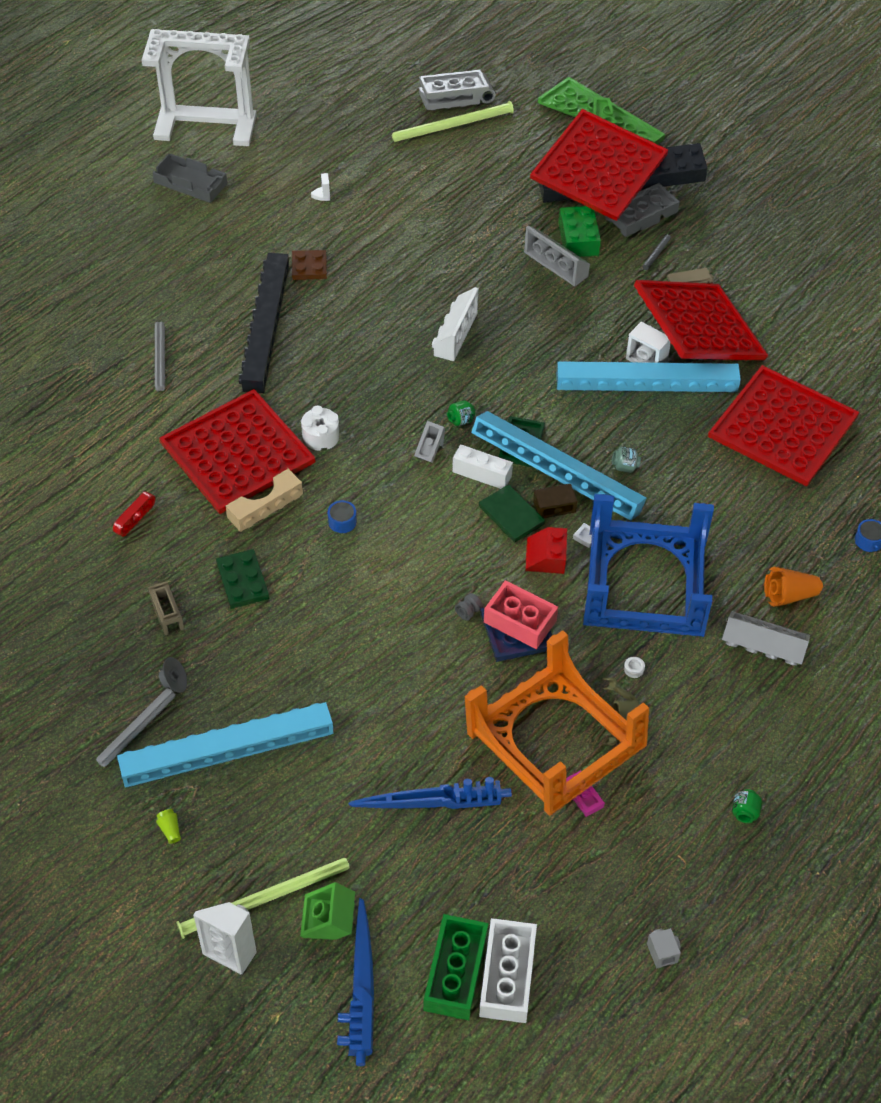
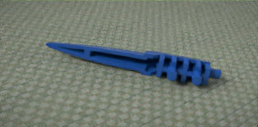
[348,777,512,809]
[337,898,374,1066]

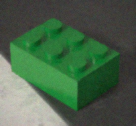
[558,206,601,257]

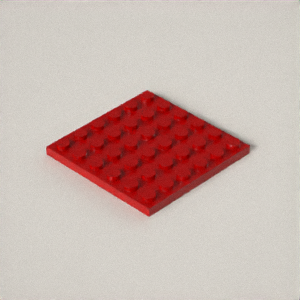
[530,109,668,221]
[634,280,768,360]
[708,365,859,487]
[159,389,316,514]

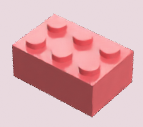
[484,580,558,649]

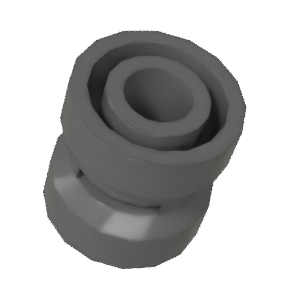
[455,593,483,621]

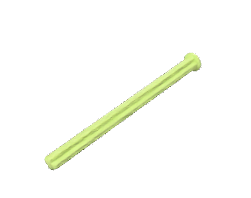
[392,101,514,142]
[176,858,350,939]

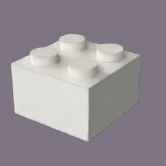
[626,322,671,363]

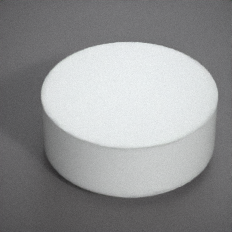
[624,657,645,678]

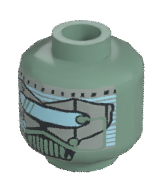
[612,447,641,473]

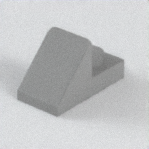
[414,421,445,463]

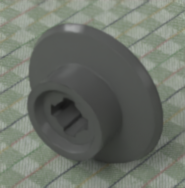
[159,657,187,693]

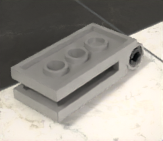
[419,70,496,110]

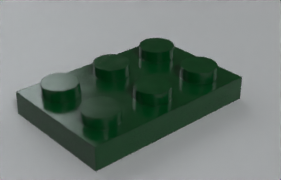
[215,549,269,609]

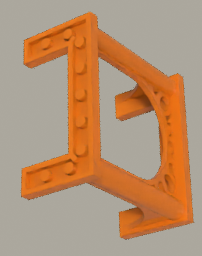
[465,630,649,816]

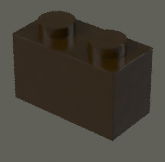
[533,484,577,519]

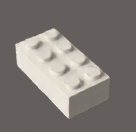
[479,918,537,1023]

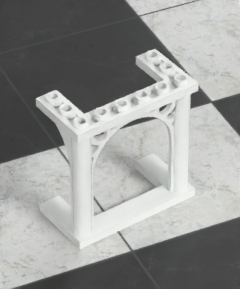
[142,29,257,146]

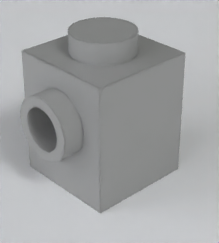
[647,928,681,969]

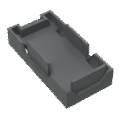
[153,153,227,203]
[605,183,680,237]

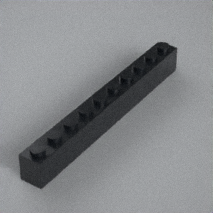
[239,253,289,394]

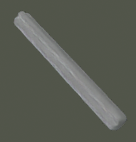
[155,321,165,391]
[96,688,175,767]

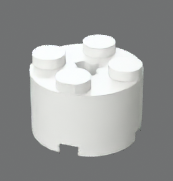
[301,406,339,451]

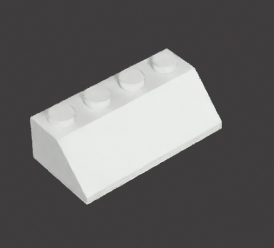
[432,287,479,361]
[193,902,257,975]

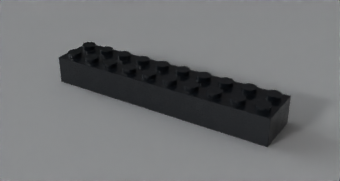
[539,143,708,203]

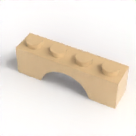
[226,469,303,532]

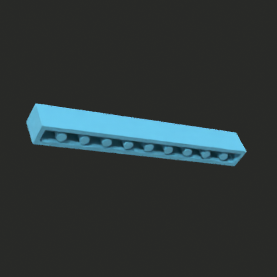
[556,362,741,392]
[471,411,647,521]
[117,702,333,788]

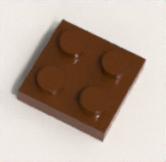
[292,250,327,280]

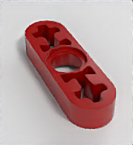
[113,491,156,537]

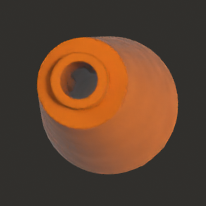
[764,567,823,607]

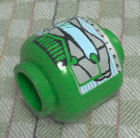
[447,400,475,426]
[732,789,763,823]

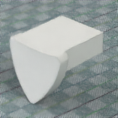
[311,173,330,201]

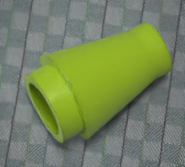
[156,809,181,844]

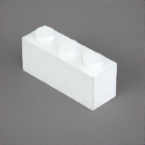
[452,444,513,489]

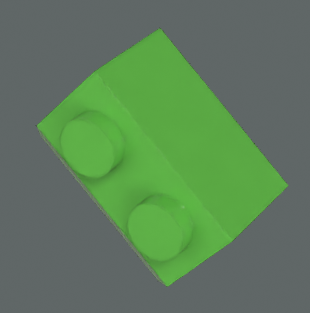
[300,882,355,940]

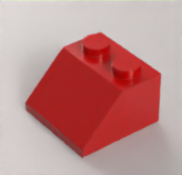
[525,527,567,574]

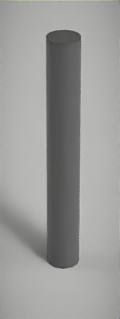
[642,234,671,270]

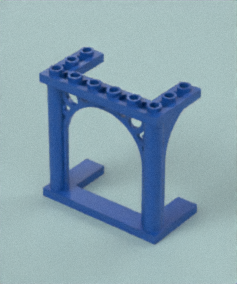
[583,494,714,637]

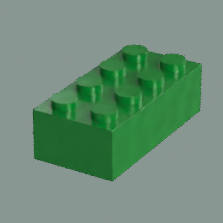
[423,914,489,1021]

